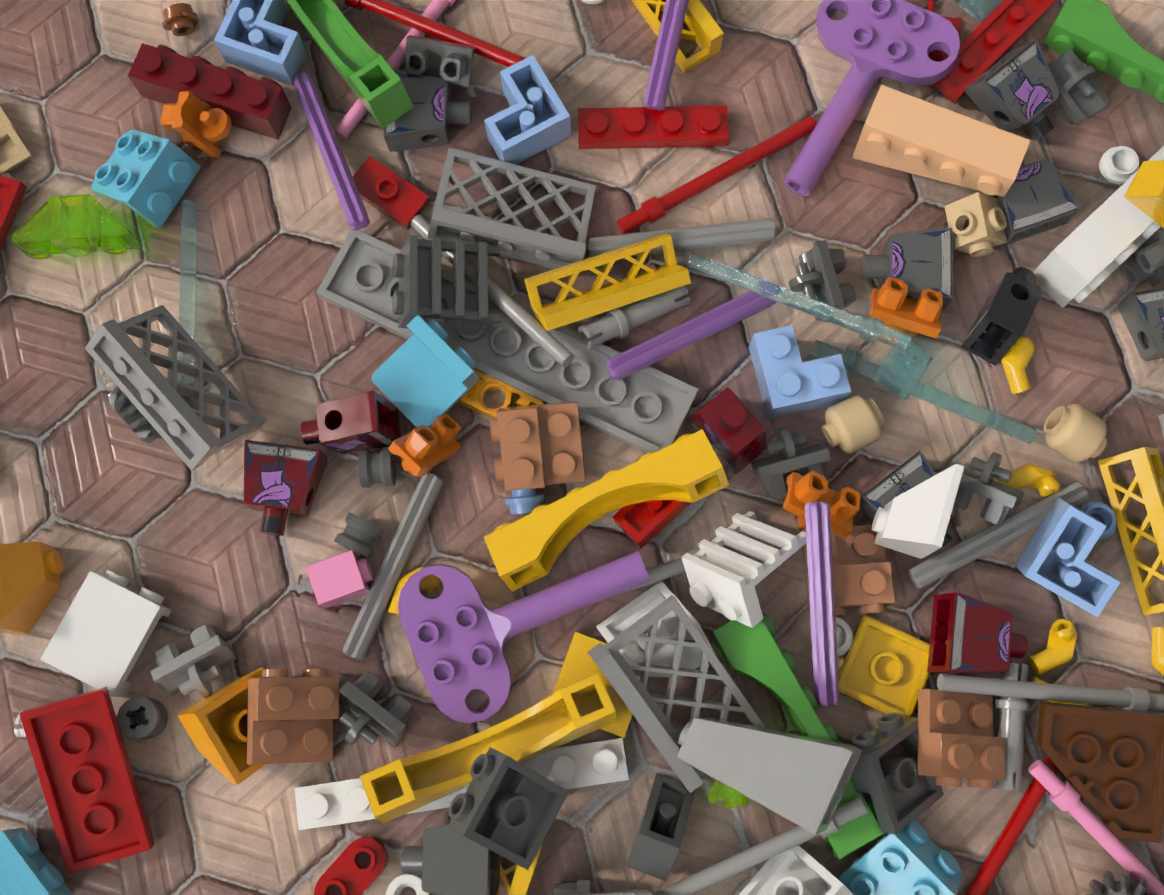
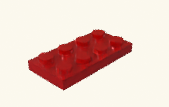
[19,686,154,874]

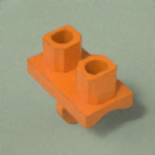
[160,91,231,158]
[869,277,943,344]
[388,413,461,477]
[783,470,861,537]

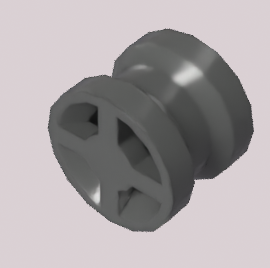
[358,447,396,488]
[334,513,385,559]
[117,697,168,739]

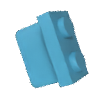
[91,129,201,228]
[372,315,480,427]
[838,820,963,895]
[0,827,72,895]

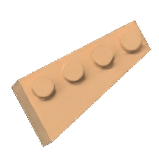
[852,85,1031,197]

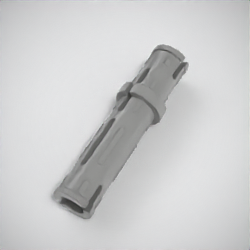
[578,286,690,350]
[994,663,1030,792]

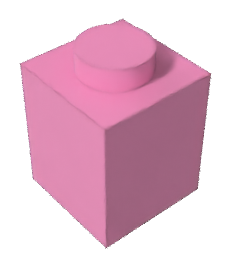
[306,550,374,609]

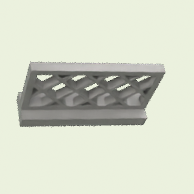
[427,147,596,269]
[85,305,265,471]
[587,595,765,793]

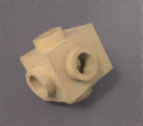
[944,192,1007,257]

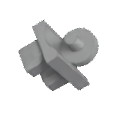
[150,624,237,698]

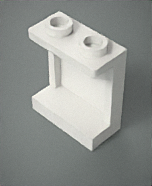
[40,569,172,698]

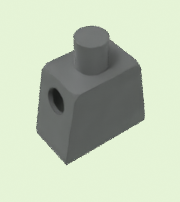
[401,824,500,895]

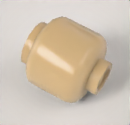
[822,395,885,453]
[1044,404,1107,463]

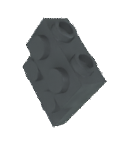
[851,713,944,834]
[448,747,569,870]

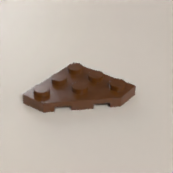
[1037,702,1164,843]

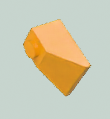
[0,541,63,636]
[177,667,266,785]

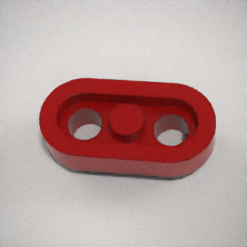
[314,837,388,895]

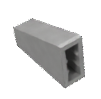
[677,717,863,835]

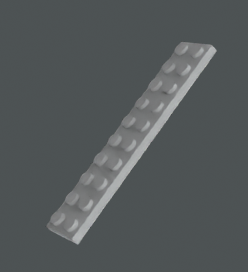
[316,229,699,453]

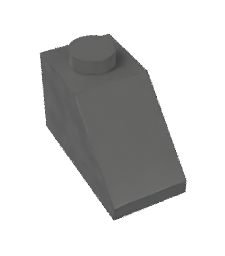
[626,773,695,881]

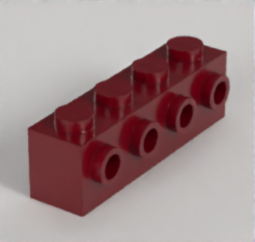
[128,43,292,140]

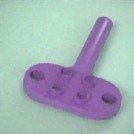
[783,0,960,197]
[398,551,650,723]

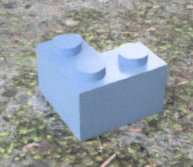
[214,0,307,86]
[484,55,571,165]
[749,325,851,420]
[1015,497,1121,617]

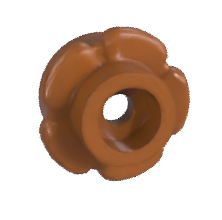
[162,3,199,36]

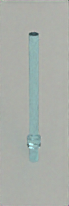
[177,200,197,408]
[687,253,912,352]
[810,339,1037,444]

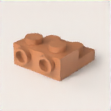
[490,401,585,491]
[800,525,895,617]
[247,669,339,765]
[918,689,1006,789]

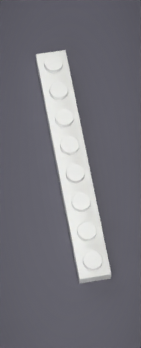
[294,738,629,830]

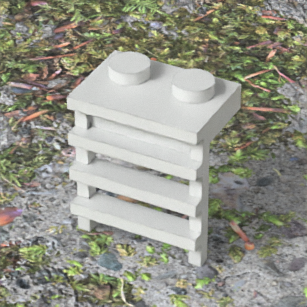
[681,511,806,628]

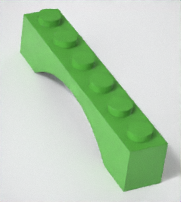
[284,0,414,129]
[1043,0,1164,103]
[710,613,884,859]

